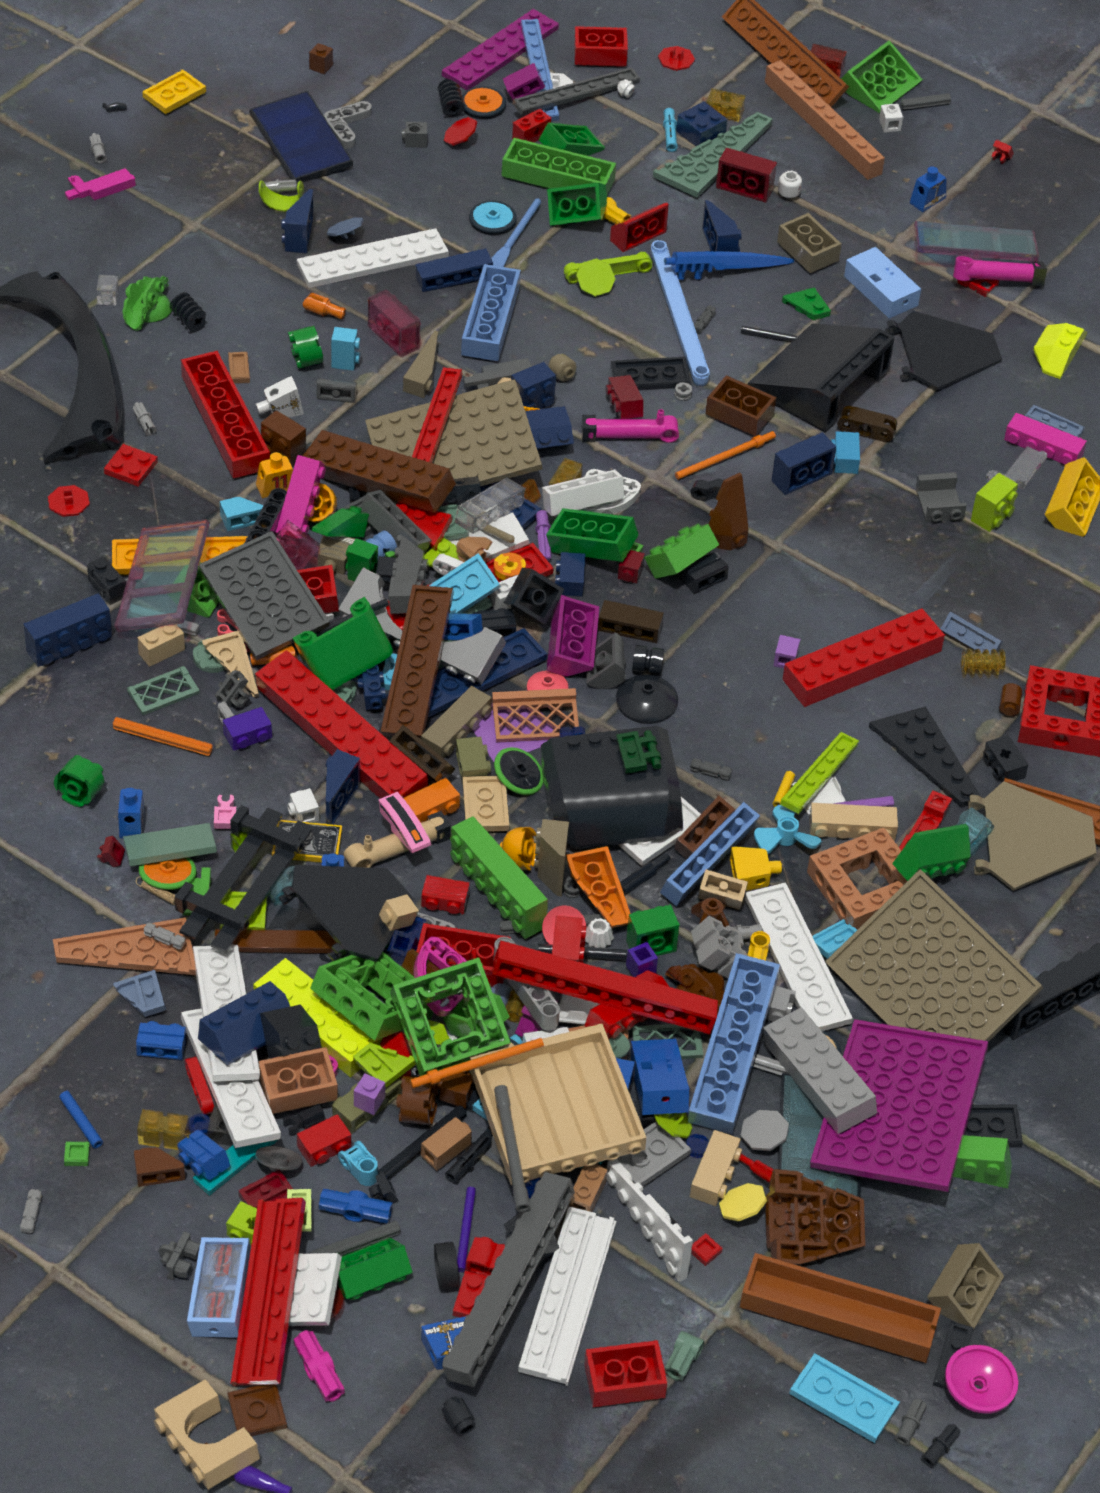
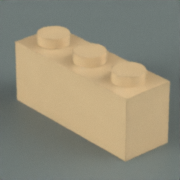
[690,1130,743,1206]

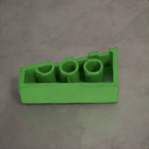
[953,1136,1012,1189]

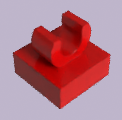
[992,140,1014,164]

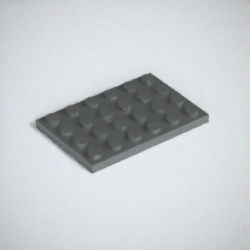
[199,531,330,660]

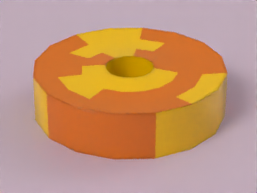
[494,553,526,580]

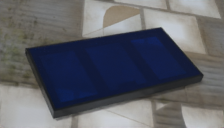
[249,90,353,184]

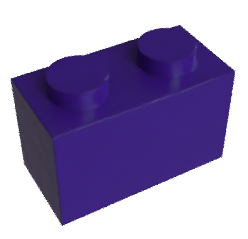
[223,707,272,751]

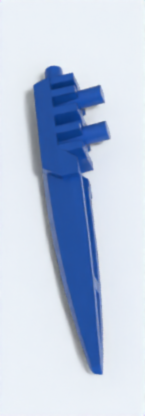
[664,251,794,280]

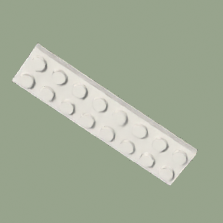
[297,228,449,288]
[744,882,853,1031]
[193,945,260,1082]
[181,1009,281,1148]

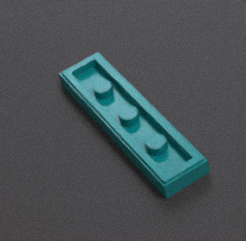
[193,1140,278,1196]

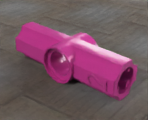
[294,1330,345,1402]

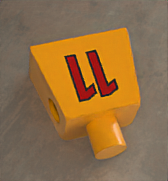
[256,452,293,498]

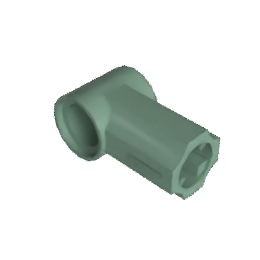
[664,1330,705,1381]

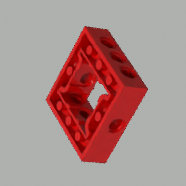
[1018,665,1100,757]

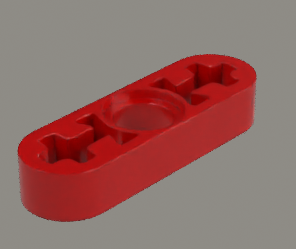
[184,1056,215,1116]

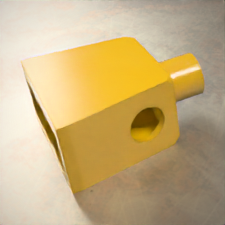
[730,847,782,891]

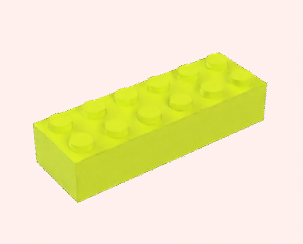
[253,958,383,1078]

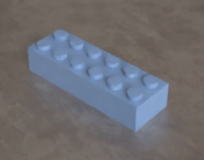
[461,264,521,361]

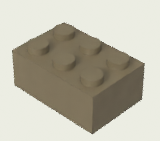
[777,213,842,273]

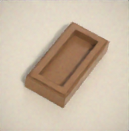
[228,352,250,384]

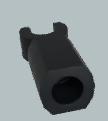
[283,1104,325,1135]

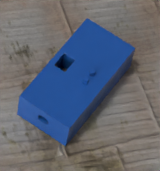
[631,1039,689,1115]

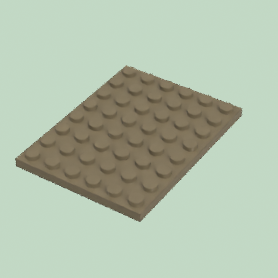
[365,379,543,505]
[825,869,1043,1042]

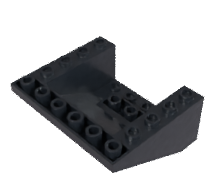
[748,323,895,431]

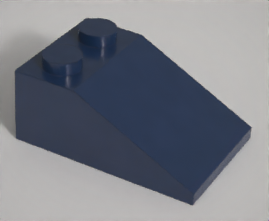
[281,189,314,253]
[702,200,742,252]
[326,749,360,825]

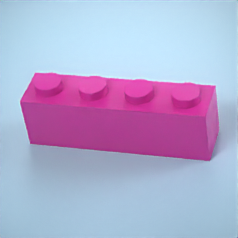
[1004,413,1087,465]
[276,455,326,541]

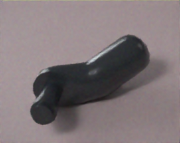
[102,102,127,112]

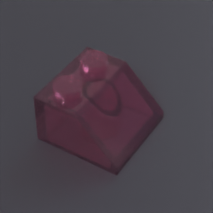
[275,520,320,570]

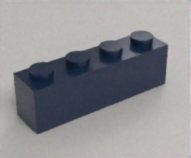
[415,248,493,292]

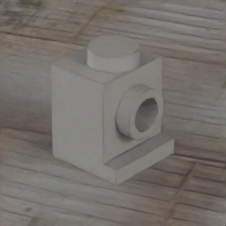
[766,986,796,1022]

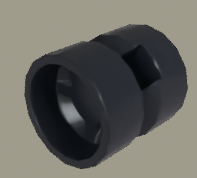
[632,645,664,675]

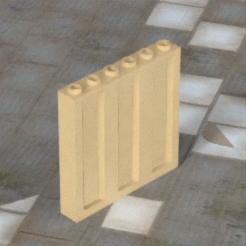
[470,1024,646,1185]

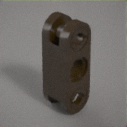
[837,406,898,442]

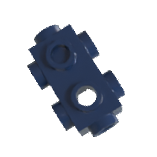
[349,664,386,710]

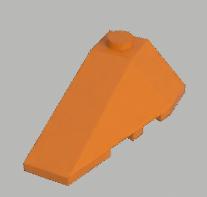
[566,846,630,928]

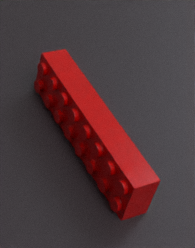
[181,351,270,478]
[782,608,945,707]

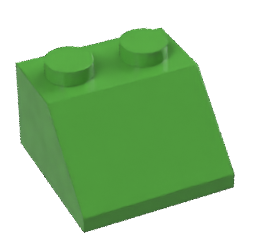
[167,561,219,618]

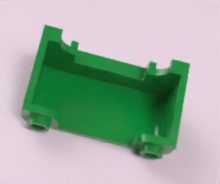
[292,597,393,690]

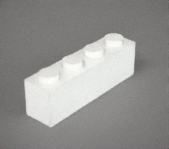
[542,470,624,516]

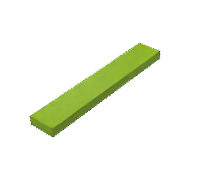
[780,732,859,814]

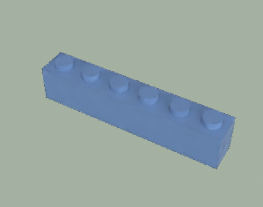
[660,802,760,906]

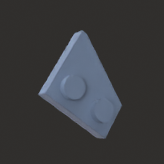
[113,970,166,1017]

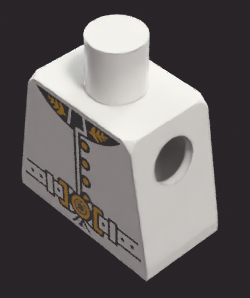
[256,376,304,418]

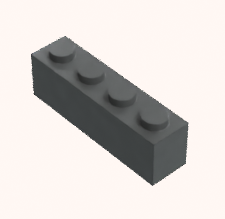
[360,490,432,555]

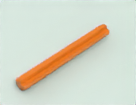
[113,717,213,756]

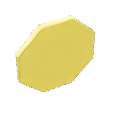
[719,1183,767,1221]

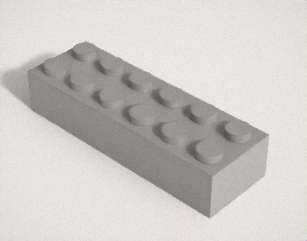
[763,1007,877,1134]

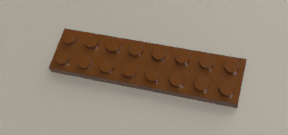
[380,585,454,739]

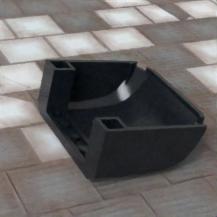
[541,726,683,849]

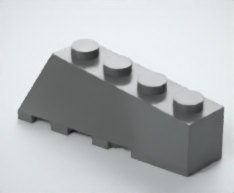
[388,535,429,613]

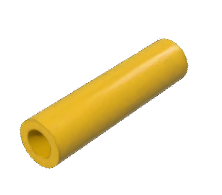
[772,771,795,807]

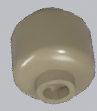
[548,353,576,382]

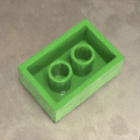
[644,524,719,579]

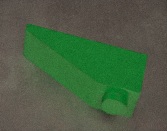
[312,506,369,537]

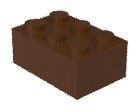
[705,375,776,436]

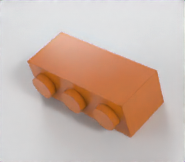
[403,778,460,823]

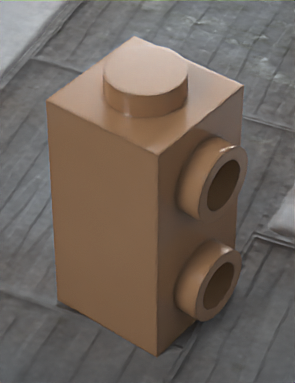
[421,1117,472,1170]
[567,1164,608,1212]

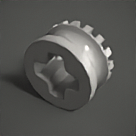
[674,383,692,401]

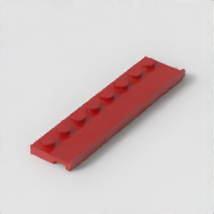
[230,1197,306,1387]

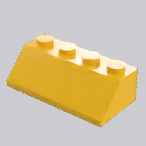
[1045,457,1100,537]

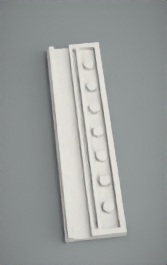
[518,1206,616,1386]

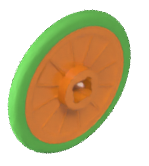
[139,857,196,890]

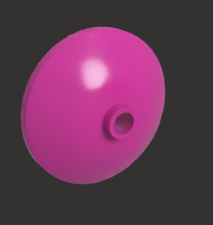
[945,1345,1018,1413]

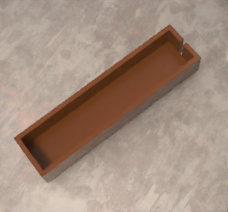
[740,1253,941,1363]

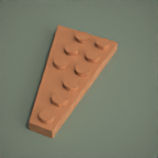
[53,917,196,975]

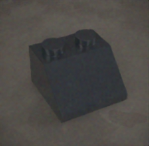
[260,1004,322,1058]

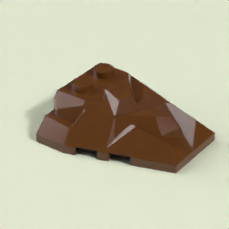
[765,1169,865,1265]

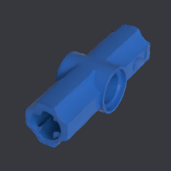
[319,1189,393,1223]

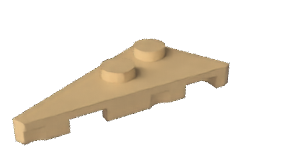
[202,631,259,698]

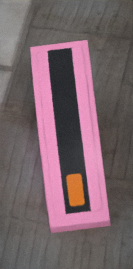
[379,792,431,853]

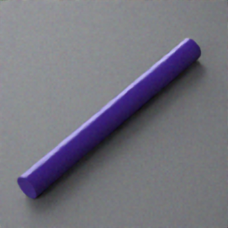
[457,1187,476,1273]

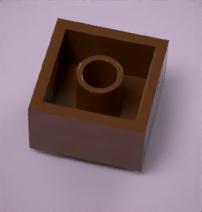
[261,410,306,468]

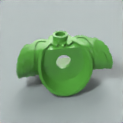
[123,276,172,331]

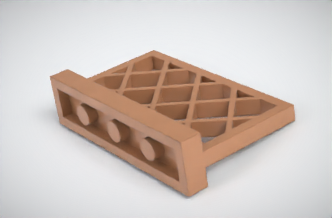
[491,688,580,742]

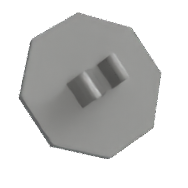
[741,1110,789,1151]

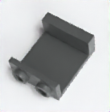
[915,472,967,522]

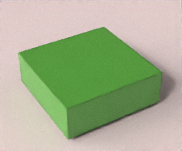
[64,1142,90,1166]

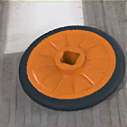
[462,86,506,117]

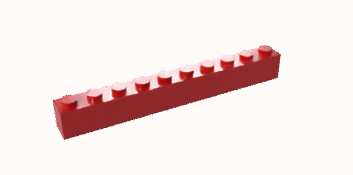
[492,940,718,1034]

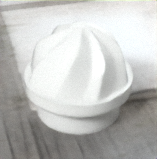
[617,80,635,98]

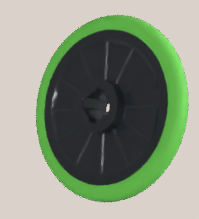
[494,747,543,795]

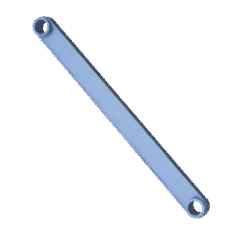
[651,240,710,386]

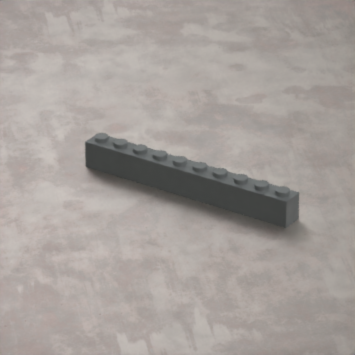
[442,1172,575,1387]

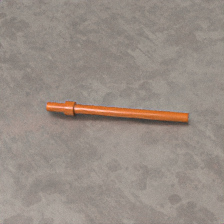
[675,431,776,480]
[410,1038,544,1088]

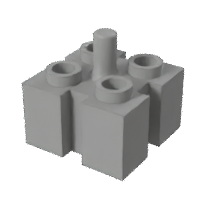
[691,916,747,978]

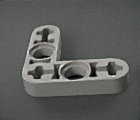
[324,101,372,149]

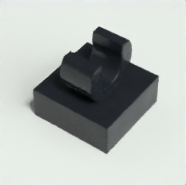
[369,1172,399,1203]

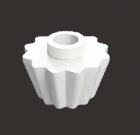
[585,918,614,948]

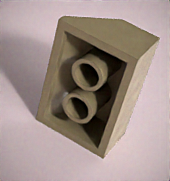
[534,819,569,897]
[927,1243,1004,1328]

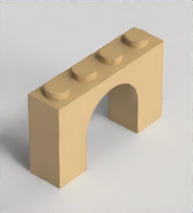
[154,1379,260,1489]

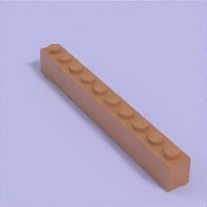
[765,60,885,180]

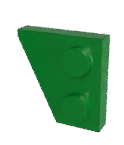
[782,287,831,321]

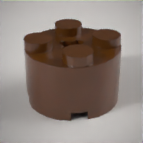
[396,1076,438,1125]

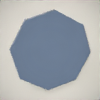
[327,217,364,239]

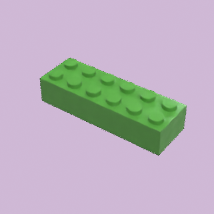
[502,138,616,195]
[450,816,548,939]

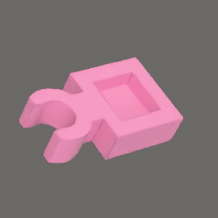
[214,795,236,829]

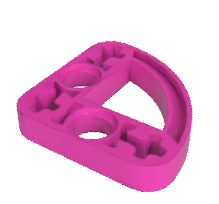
[414,937,467,1016]

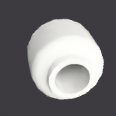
[778,171,802,199]

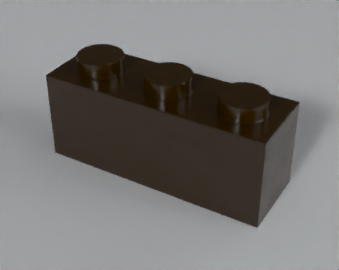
[598,600,664,644]
[390,725,455,782]

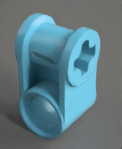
[338,1141,378,1186]

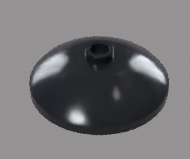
[616,675,678,724]

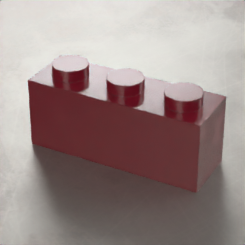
[605,375,643,419]

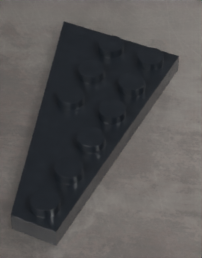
[869,706,981,808]

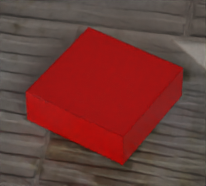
[691,1233,723,1266]

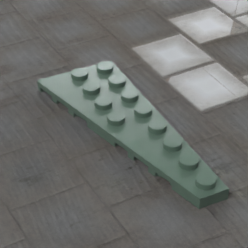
[653,112,773,198]

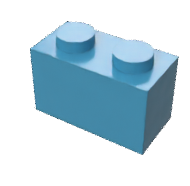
[831,432,860,474]

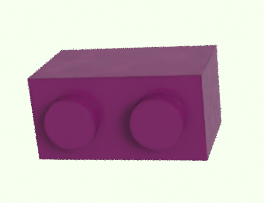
[503,63,546,100]

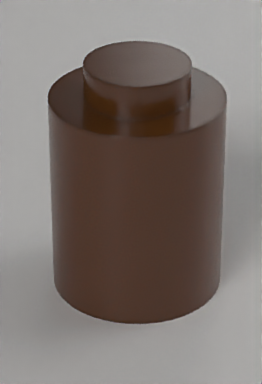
[999,683,1022,716]

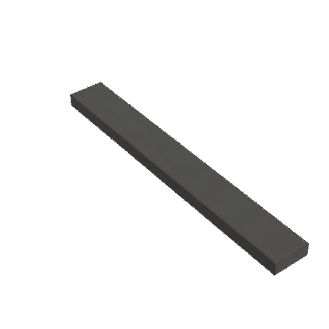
[513,67,641,115]

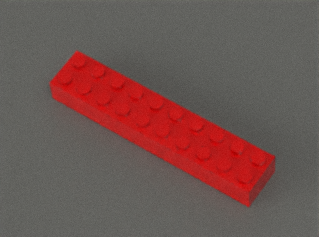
[255,650,428,799]

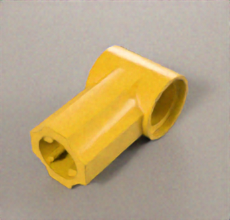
[602,197,631,224]
[747,931,770,961]

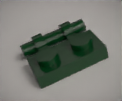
[616,730,662,773]

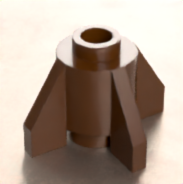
[691,898,730,927]

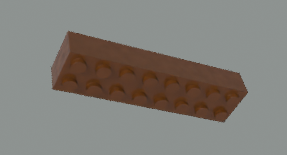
[303,430,456,513]

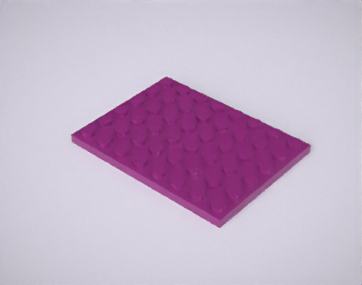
[810,1019,988,1192]

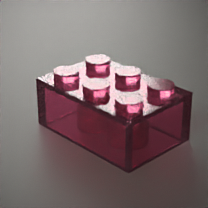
[368,289,421,358]

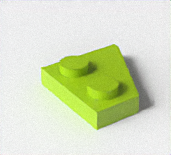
[353,1043,416,1088]

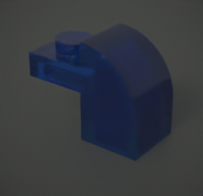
[388,916,427,958]

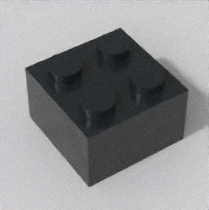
[503,567,564,625]

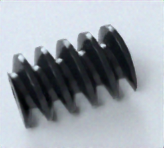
[438,79,464,116]
[170,292,206,332]

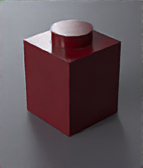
[618,550,645,584]

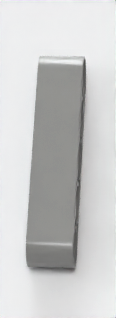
[494,937,560,1031]

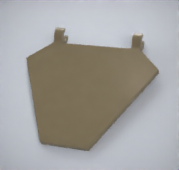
[968,781,1097,891]

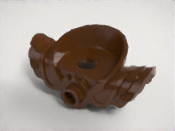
[665,964,725,1024]

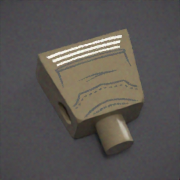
[318,535,355,574]

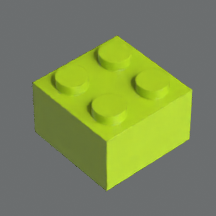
[971,473,1018,532]

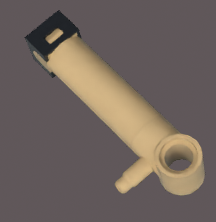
[344,811,451,868]

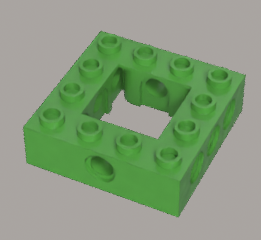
[310,952,434,1041]
[390,958,511,1076]

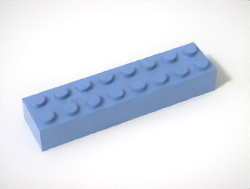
[688,953,780,1134]

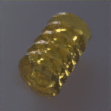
[961,648,1006,675]

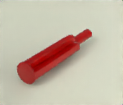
[739,1154,774,1183]

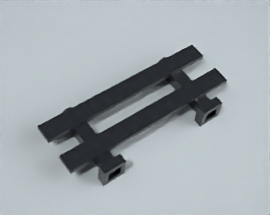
[174,805,313,953]

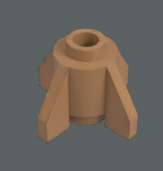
[456,537,493,562]

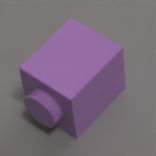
[773,635,800,668]
[354,1074,385,1115]

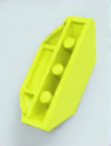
[1033,323,1087,379]

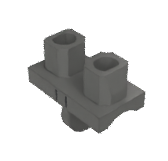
[158,1232,200,1281]

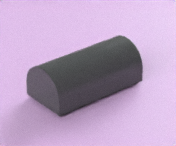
[317,378,357,403]

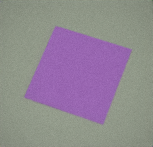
[473,690,553,762]

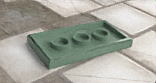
[123,823,217,866]

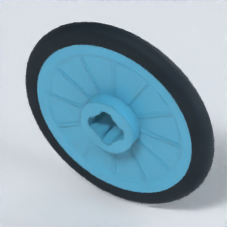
[469,200,517,233]

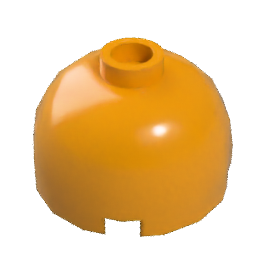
[309,483,337,523]
[500,827,538,870]

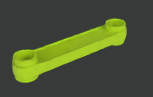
[564,252,652,283]

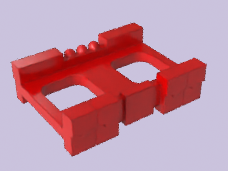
[957,279,1000,297]

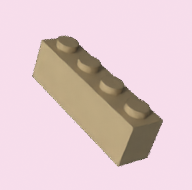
[809,803,898,841]

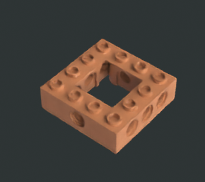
[807,827,907,930]

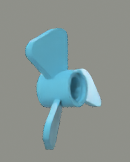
[754,805,822,854]

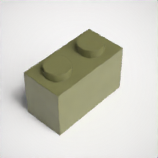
[456,737,491,785]

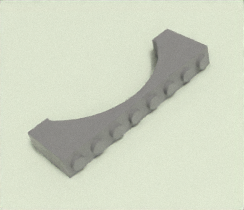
[339,568,506,685]

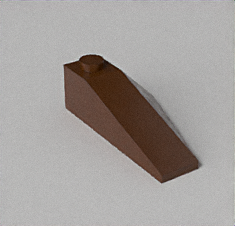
[705,473,749,551]

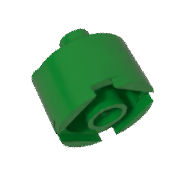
[288,326,324,369]
[54,755,104,807]

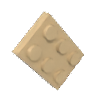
[462,776,509,831]

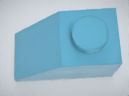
[220,497,264,531]

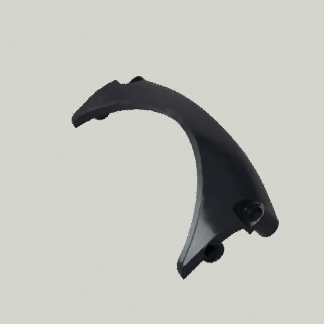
[0,271,123,465]

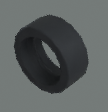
[434,1241,459,1289]

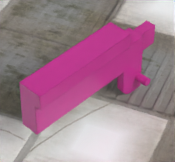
[65,168,136,201]

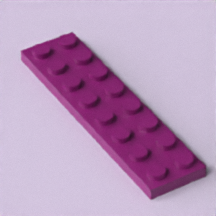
[442,9,559,91]

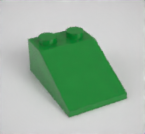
[539,123,605,156]

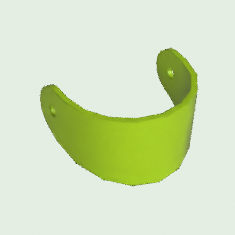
[259,180,304,212]

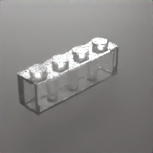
[455,477,525,534]

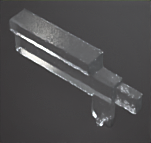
[985,446,1047,490]

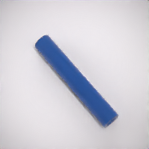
[59,1091,103,1149]

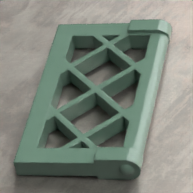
[127,666,200,715]
[631,1024,703,1059]

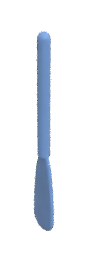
[491,198,541,267]

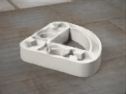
[581,469,641,514]

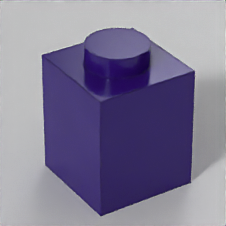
[626,942,658,977]

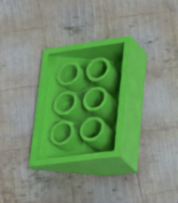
[841,40,923,113]

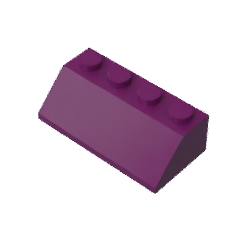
[546,595,599,677]

